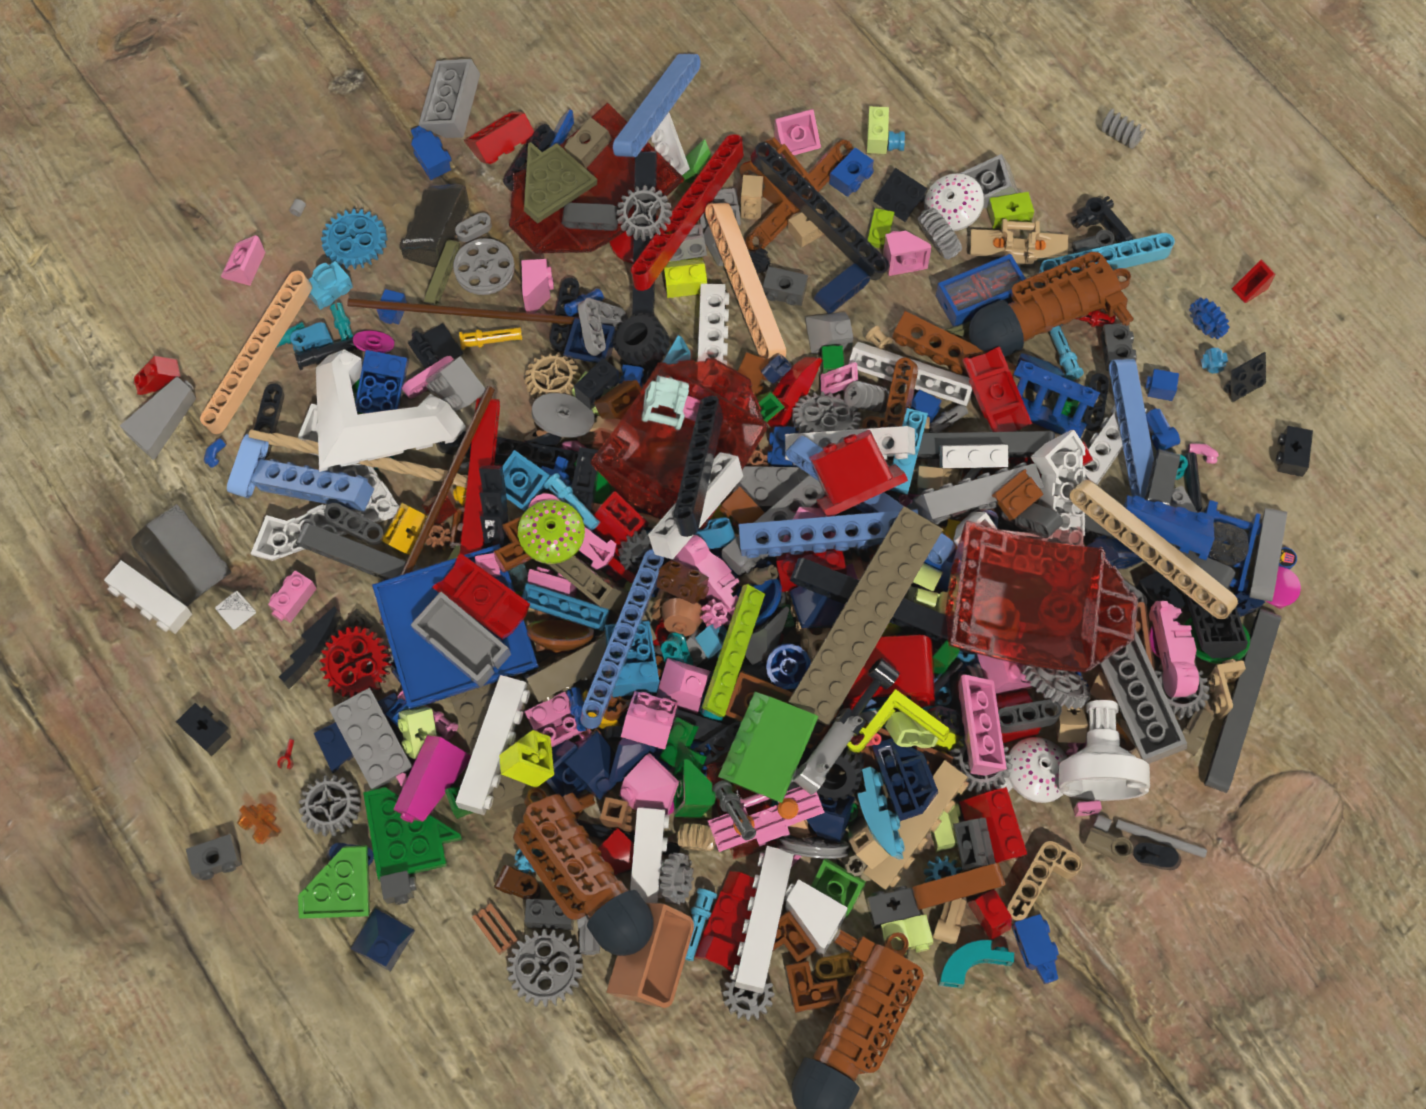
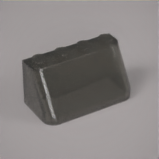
[399,184,470,268]
[131,504,232,606]

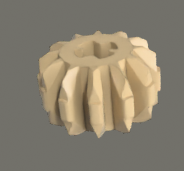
[677,823,715,851]

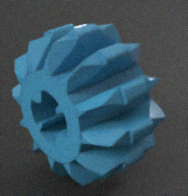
[924,856,963,883]

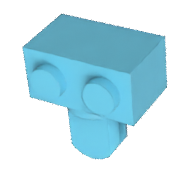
[308,261,353,310]

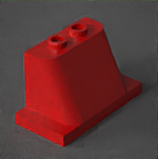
[809,430,908,517]

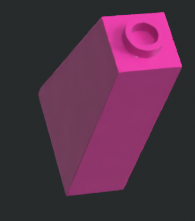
[393,735,471,823]

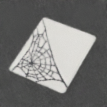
[215,591,256,630]

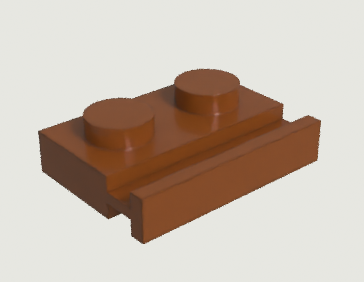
[992,469,1044,520]

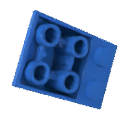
[355,350,409,414]

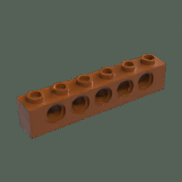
[892,311,1017,378]

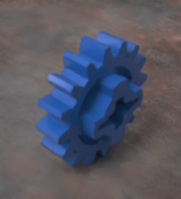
[1189,297,1230,339]

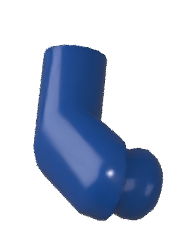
[204,438,226,468]

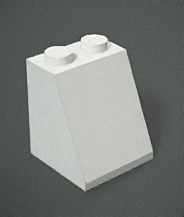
[784,879,848,957]

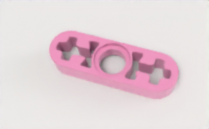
[402,356,454,399]

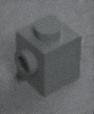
[380,871,417,905]

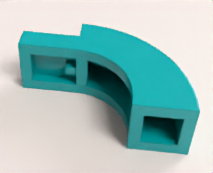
[938,940,1014,989]

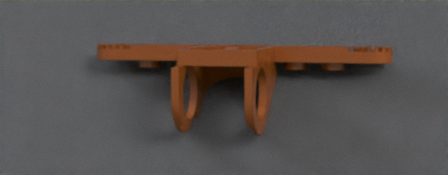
[739,137,854,252]

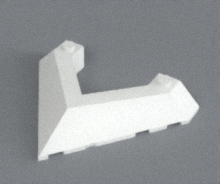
[316,350,466,472]
[251,404,400,561]
[954,430,1085,578]

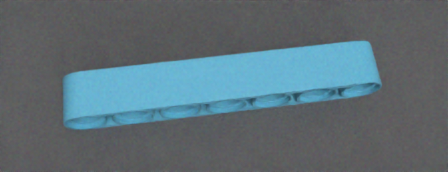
[1038,233,1175,285]

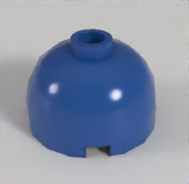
[766,643,811,689]

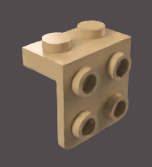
[1206,659,1246,719]

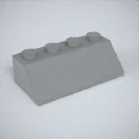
[419,59,480,138]

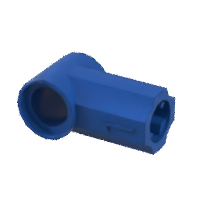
[1146,408,1180,450]

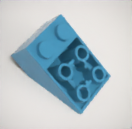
[605,621,659,697]

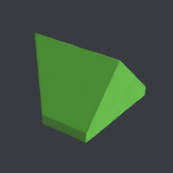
[677,139,712,184]

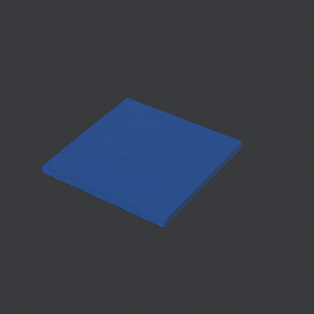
[372,544,539,710]

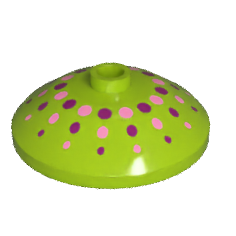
[518,500,585,564]

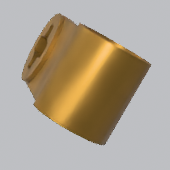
[814,952,857,982]

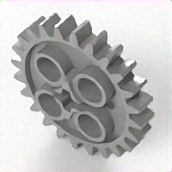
[792,392,861,444]
[1021,653,1091,709]
[507,929,584,1008]

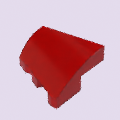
[599,828,634,875]

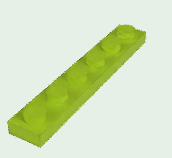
[702,584,765,717]

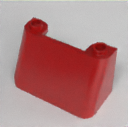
[843,635,935,710]

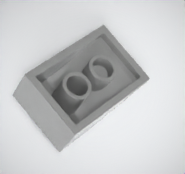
[952,154,1018,208]

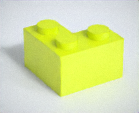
[499,730,554,788]

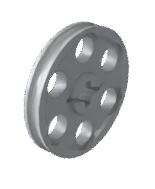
[453,239,515,295]
[779,835,849,858]

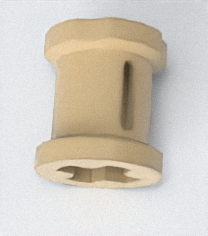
[865,325,893,350]

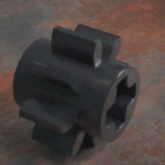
[749,248,771,275]

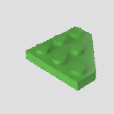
[298,845,370,919]

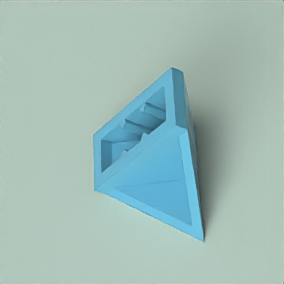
[659,336,691,377]

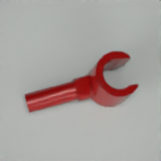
[277,739,294,770]

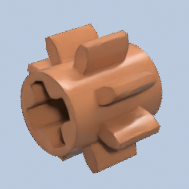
[743,449,768,467]
[426,523,451,551]

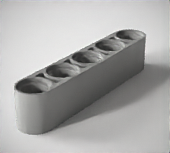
[1249,508,1287,602]

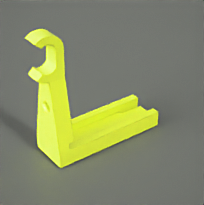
[847,689,949,752]

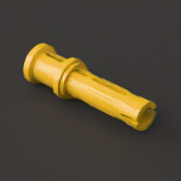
[459,327,522,350]

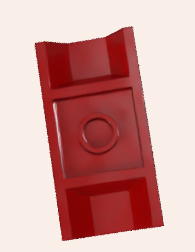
[963,347,1032,432]
[432,553,530,640]
[694,871,757,973]

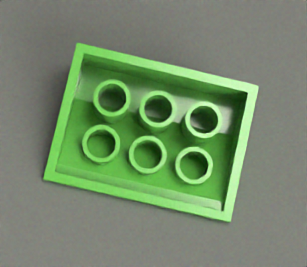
[718,692,819,803]

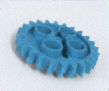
[321,209,388,270]

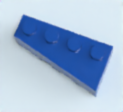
[1124,495,1215,560]

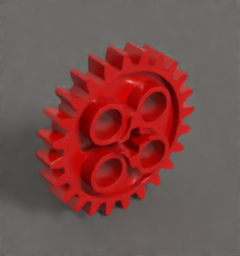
[320,626,392,698]

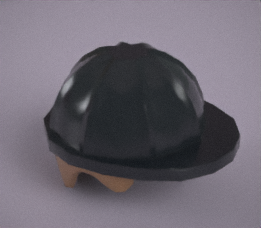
[523,424,562,447]

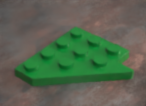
[363,787,462,882]

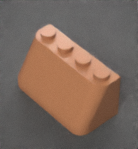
[606,903,694,1008]

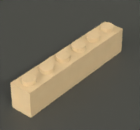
[863,760,969,890]

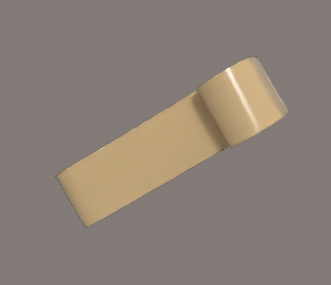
[1007,841,1082,925]

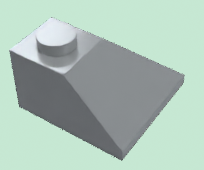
[805,312,853,354]

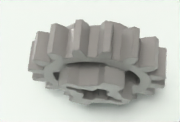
[660,853,694,904]
[723,974,774,1021]

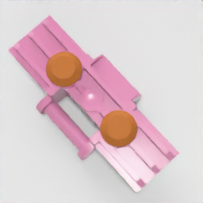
[708,787,824,852]

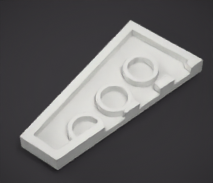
[651,112,690,191]

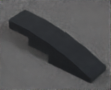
[571,447,602,529]
[479,466,509,548]
[279,606,341,689]

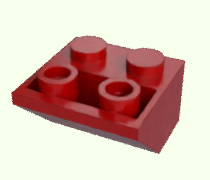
[594,491,650,554]

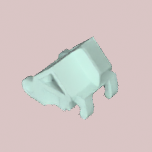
[642,376,689,430]

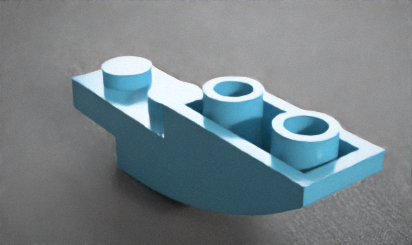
[890,408,928,495]
[858,767,905,860]

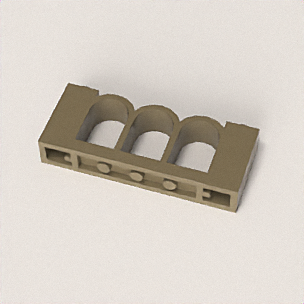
[517,513,629,614]

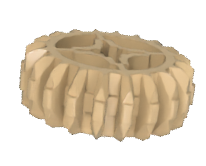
[525,352,581,399]

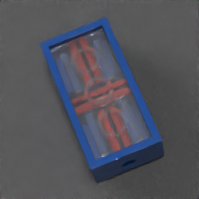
[935,254,1029,326]

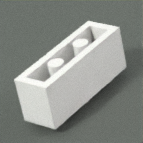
[940,444,1008,468]

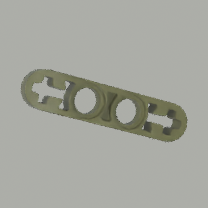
[424,239,460,306]

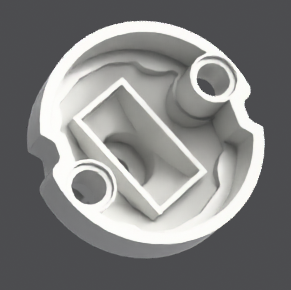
[1059,700,1150,801]

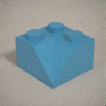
[503,450,551,512]

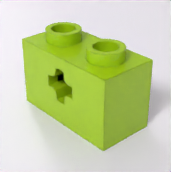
[987,192,1034,229]

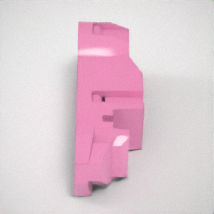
[528,494,617,571]
[673,535,739,625]
[1149,601,1199,697]

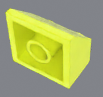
[664,257,707,298]

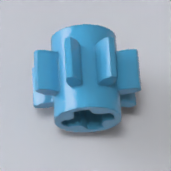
[1201,348,1228,374]

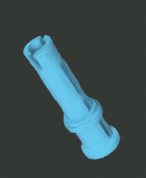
[1049,326,1084,381]
[544,473,600,531]
[685,888,717,961]

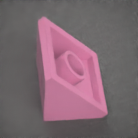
[774,109,821,158]
[221,235,265,286]

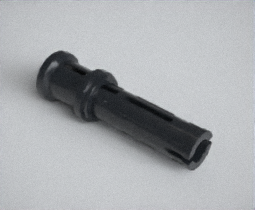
[294,337,358,370]

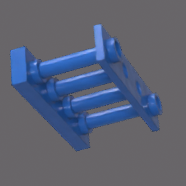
[1014,360,1100,438]
[1204,500,1262,595]

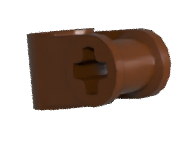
[494,865,541,900]

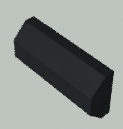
[1184,588,1248,658]

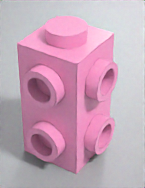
[268,571,316,623]

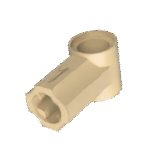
[933,898,966,945]

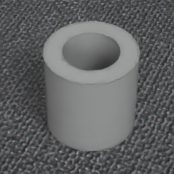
[289,199,306,217]
[1093,814,1112,833]

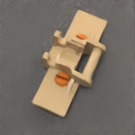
[970,219,1068,264]

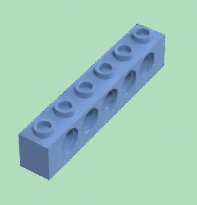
[250,459,374,511]

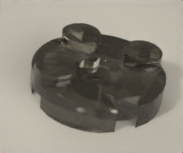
[1209,524,1249,567]

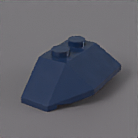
[872,738,939,821]

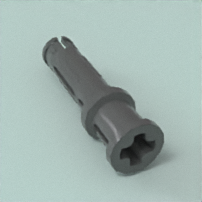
[712,780,756,841]

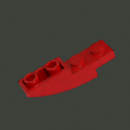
[766,357,822,427]

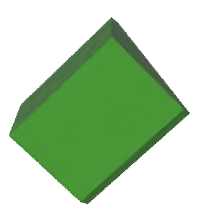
[811,858,866,918]

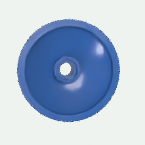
[732,578,782,628]

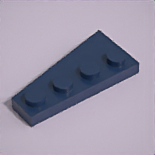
[314,693,398,773]

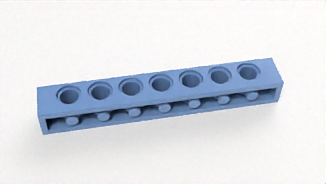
[739,509,918,558]

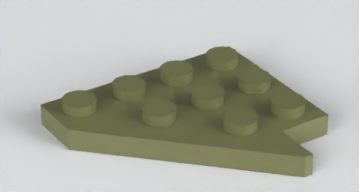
[524,142,598,223]

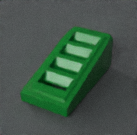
[933,641,960,679]

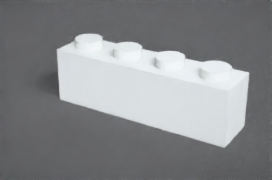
[104,561,192,634]
[630,807,670,903]

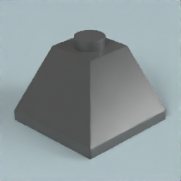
[745,606,789,665]

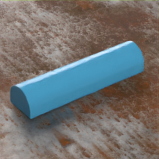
[522,583,610,631]

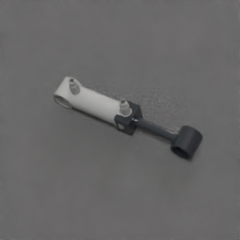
[792,657,900,795]

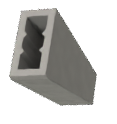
[120,377,196,460]

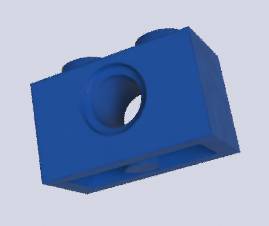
[829,148,874,197]

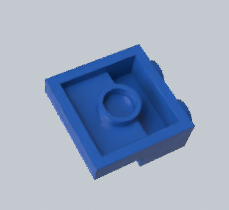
[767,426,805,467]

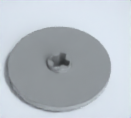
[531,393,594,437]

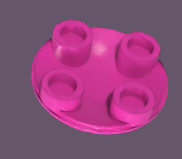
[1266,566,1301,609]

